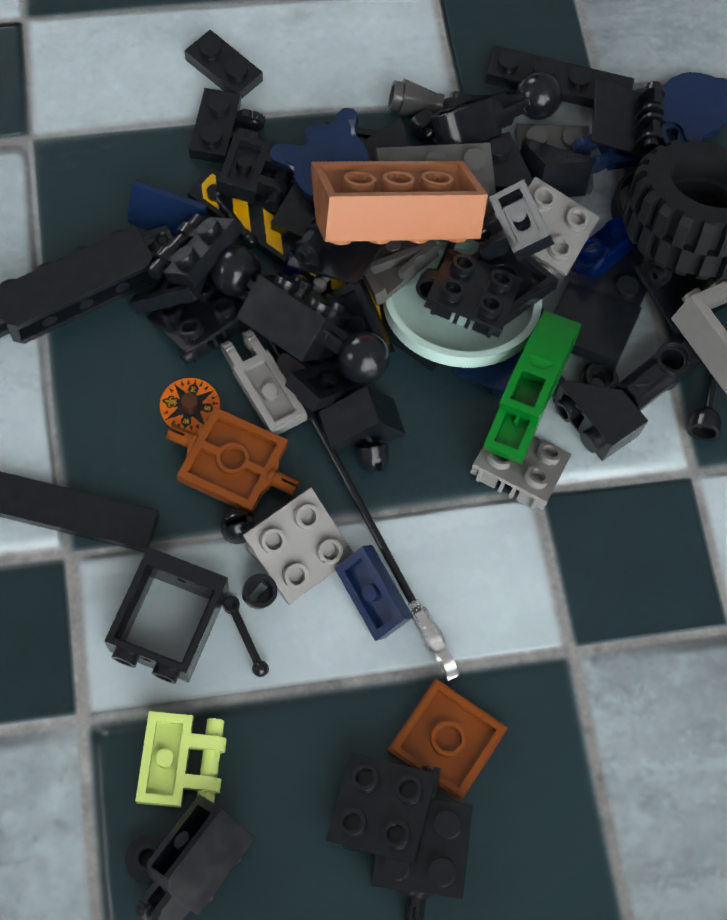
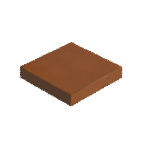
[387,678,508,803]

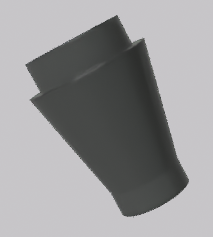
[388,78,444,116]

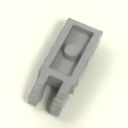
[220,330,307,435]

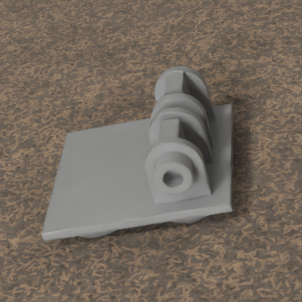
[502,177,600,277]
[470,436,572,510]
[242,487,353,605]

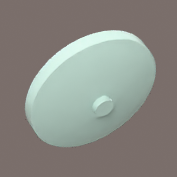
[383,239,542,368]

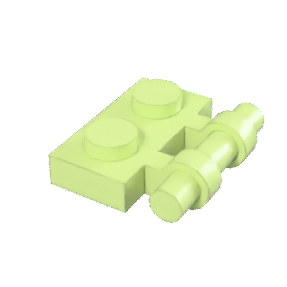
[135,711,227,808]

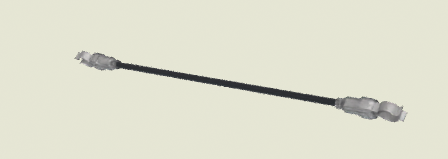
[238,294,460,681]

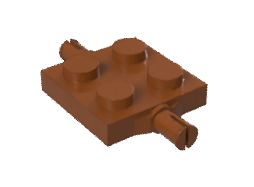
[166,407,300,515]

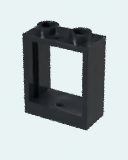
[104,547,229,684]

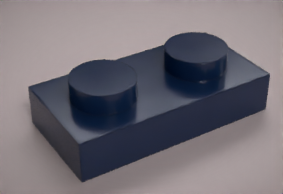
[335,545,413,641]

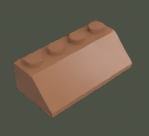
[311,161,488,245]

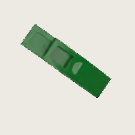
[484,310,582,464]

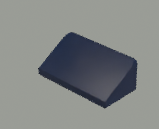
[127,180,208,237]

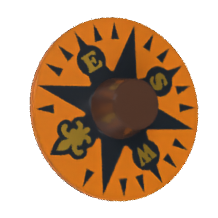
[160,378,220,433]

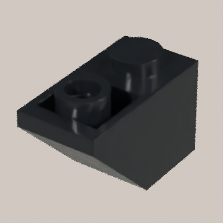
[553,380,648,461]

